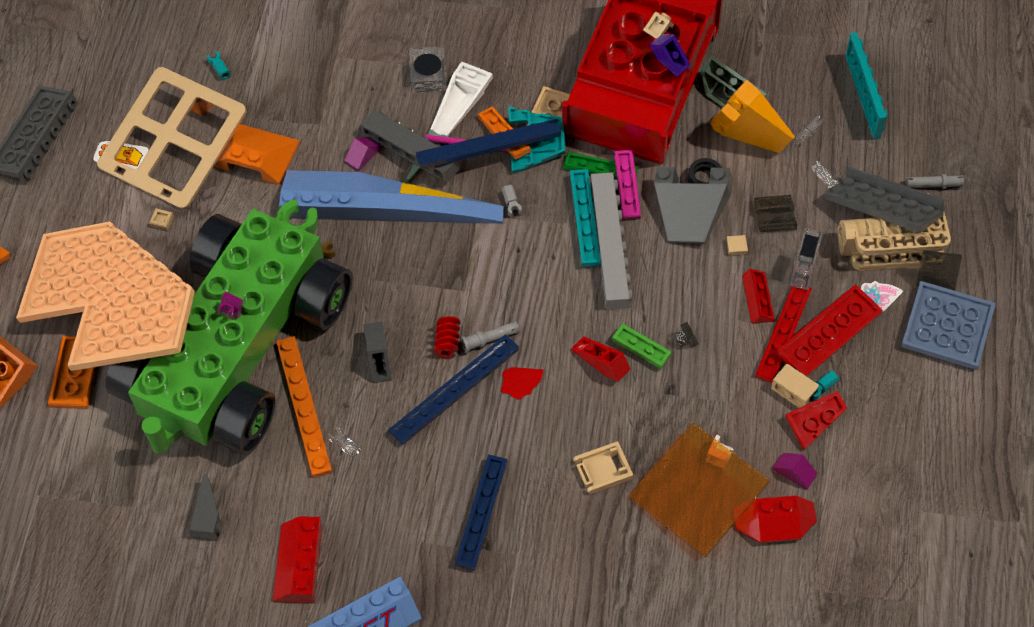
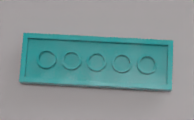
[845,32,888,140]

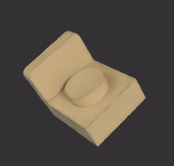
[643,12,674,39]

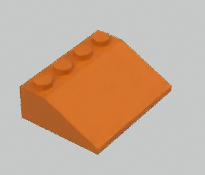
[0,336,38,408]

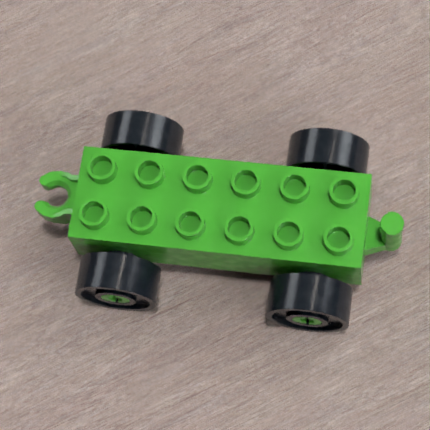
[105,200,353,456]

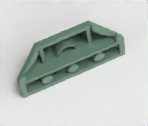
[701,55,767,114]

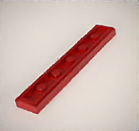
[755,282,812,383]

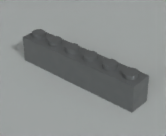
[360,110,460,183]

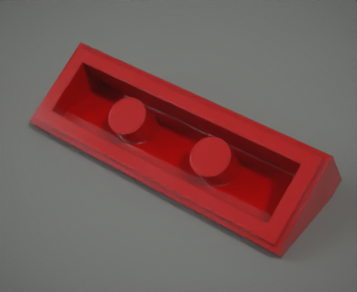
[742,268,775,324]

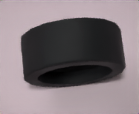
[688,158,722,184]

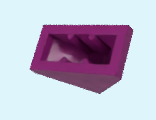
[344,137,382,172]
[772,453,818,490]

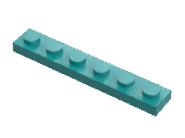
[570,169,601,267]

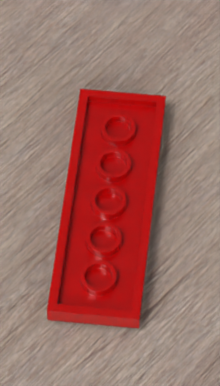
[776,284,883,377]

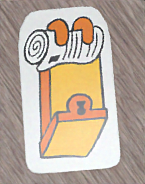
[93,141,148,169]

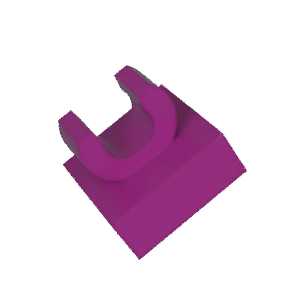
[218,292,243,319]

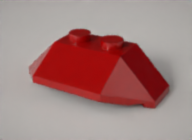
[733,495,817,543]

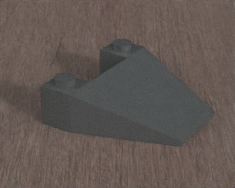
[654,167,733,244]

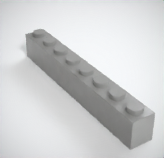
[591,173,632,310]

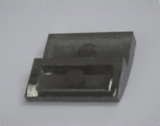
[754,195,797,233]

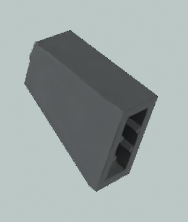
[363,322,392,383]

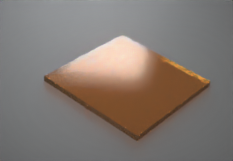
[629,423,770,558]

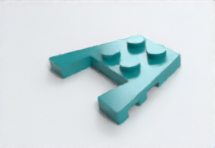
[508,107,566,174]

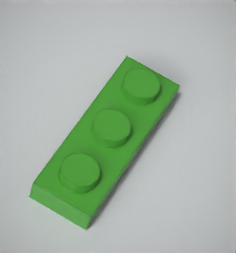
[612,323,672,369]

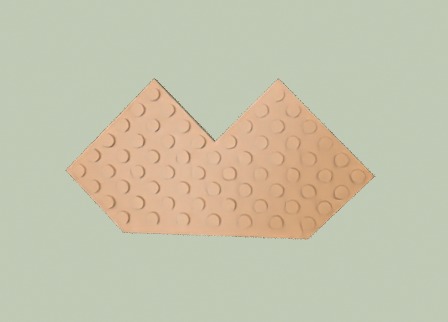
[16,221,195,371]

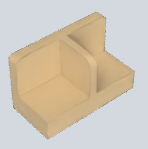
[771,364,819,408]

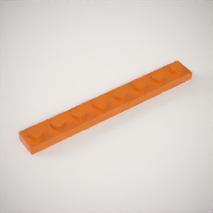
[276,336,332,478]

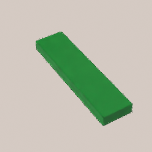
[563,152,639,181]

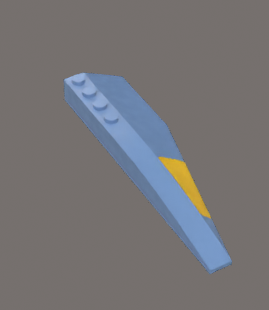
[279,170,504,224]

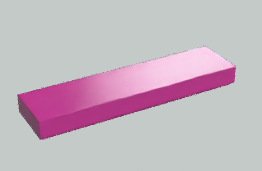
[614,150,641,220]

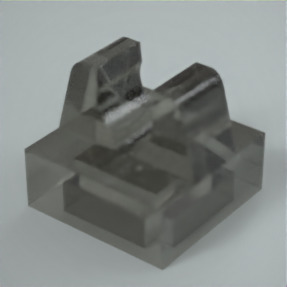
[675,322,699,348]

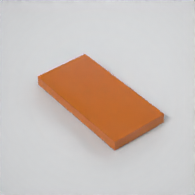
[48,336,97,409]

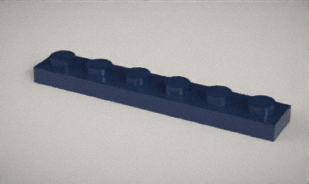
[455,454,508,571]

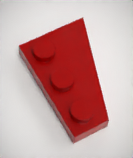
[785,391,847,451]

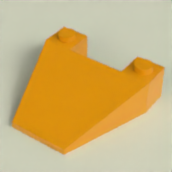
[709,80,795,153]

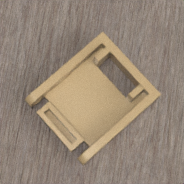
[573,441,633,494]

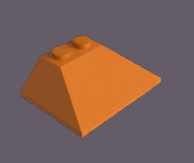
[214,124,300,185]

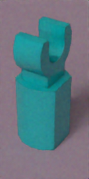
[207,51,231,80]
[813,370,839,401]

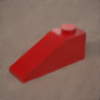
[571,336,631,382]

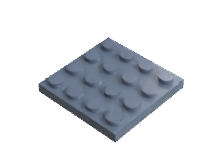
[901,281,996,370]

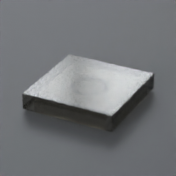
[916,250,962,291]

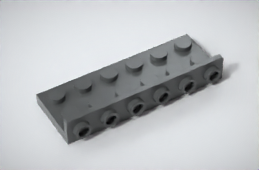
[0,86,78,184]
[824,167,944,233]

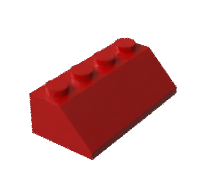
[273,516,323,604]

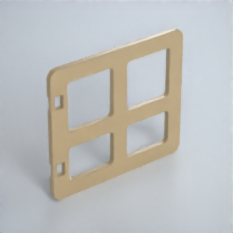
[97,67,246,209]

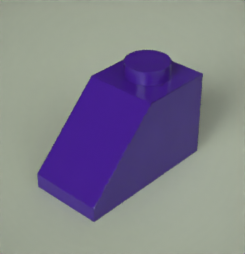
[649,34,691,76]

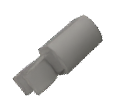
[502,185,522,217]

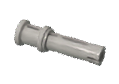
[461,321,520,353]

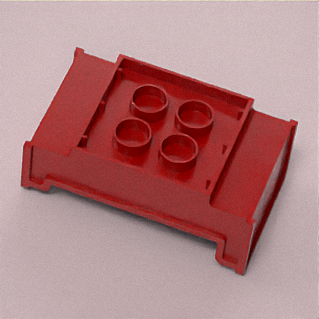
[562,0,723,164]

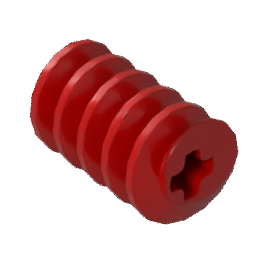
[434,316,461,359]

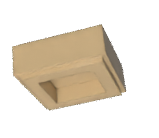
[149,209,174,231]
[726,235,748,256]

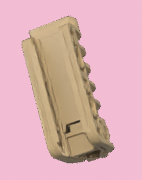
[838,193,951,271]

